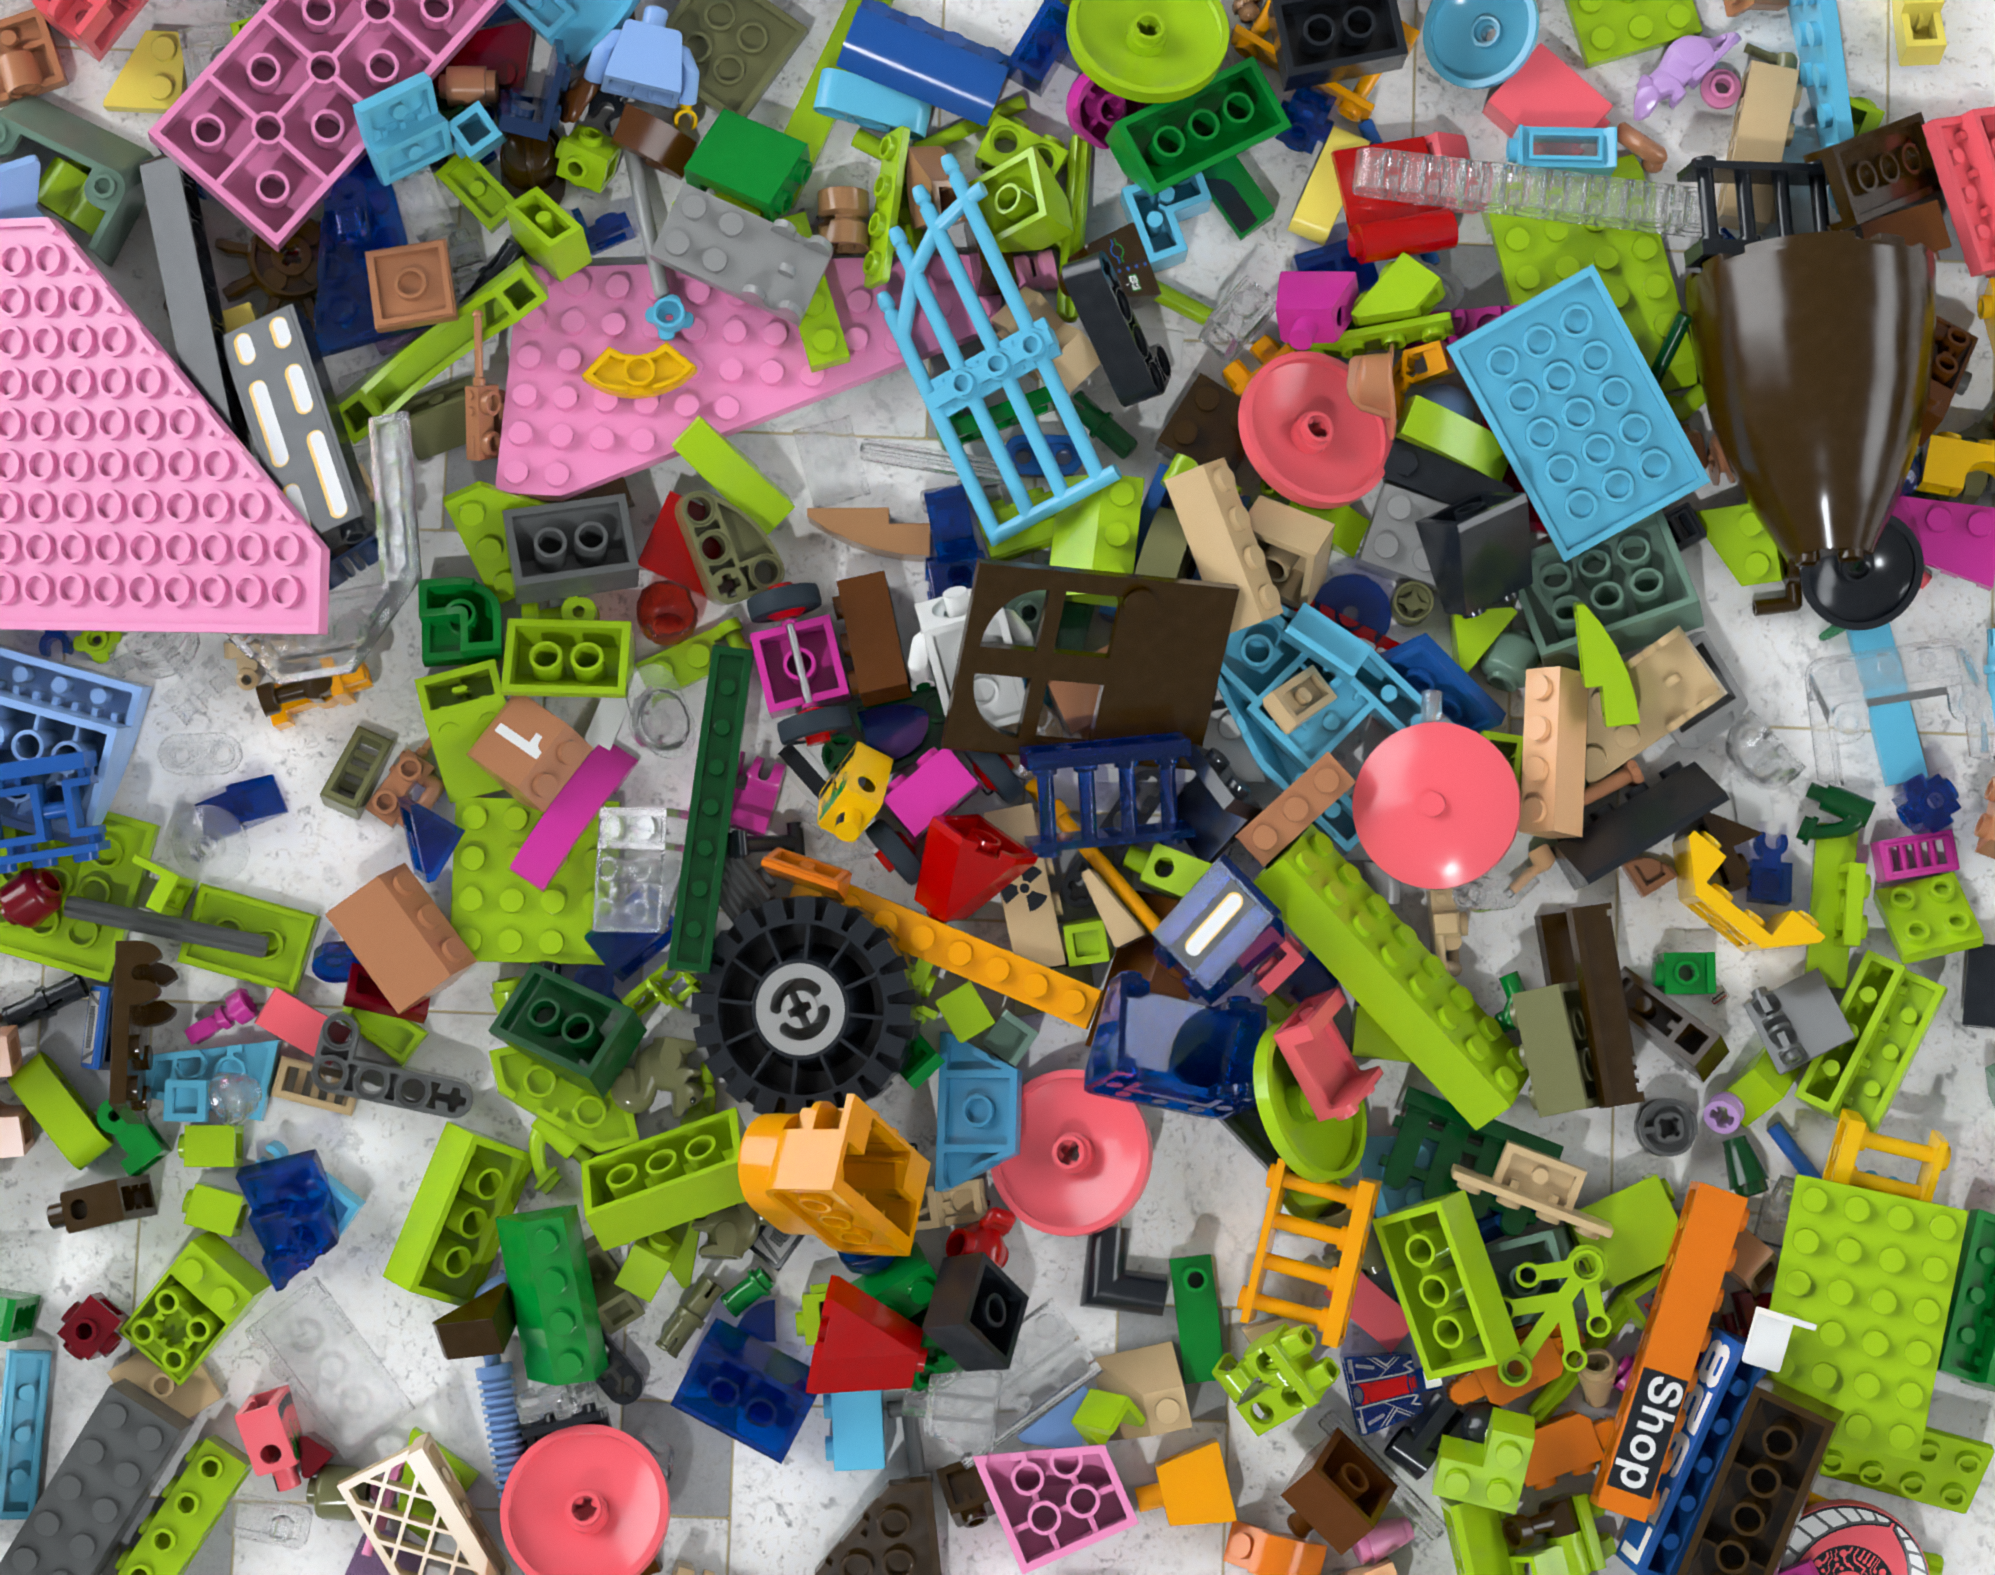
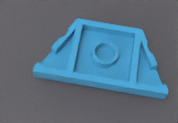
[935,1032,1022,1192]

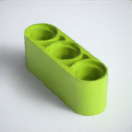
[7,1051,115,1170]

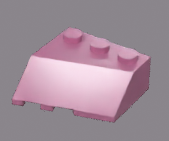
[972,1444,1139,1575]

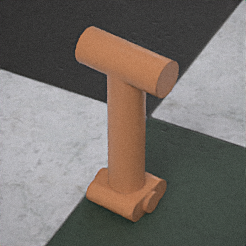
[1584,759,1644,806]

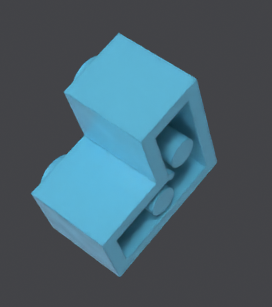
[1120,172,1212,273]

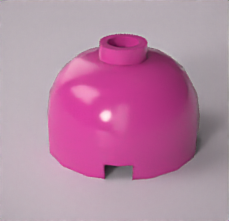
[1065,72,1145,149]

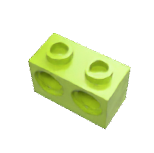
[975,114,1069,181]

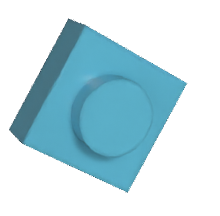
[163,1079,210,1122]

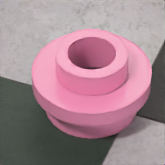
[1700,69,1741,110]

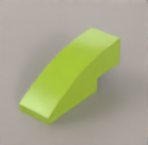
[1395,395,1509,482]
[671,415,795,536]
[1573,602,1640,727]

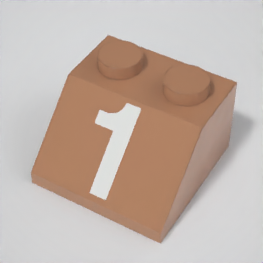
[466,696,593,813]

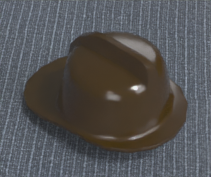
[500,129,566,205]

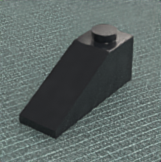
[1382,439,1515,505]

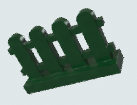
[1378,1086,1564,1236]

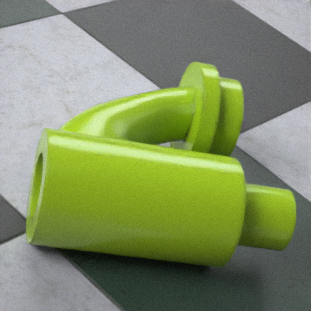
[529,1117,594,1195]

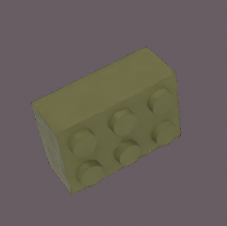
[1510,981,1599,1118]

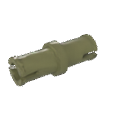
[655,1275,725,1359]

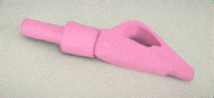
[361,1461,405,1557]

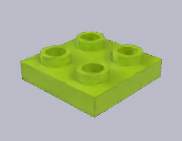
[1873,871,1984,965]

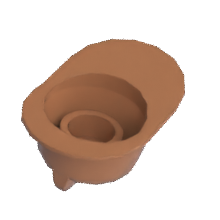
[1346,343,1397,441]

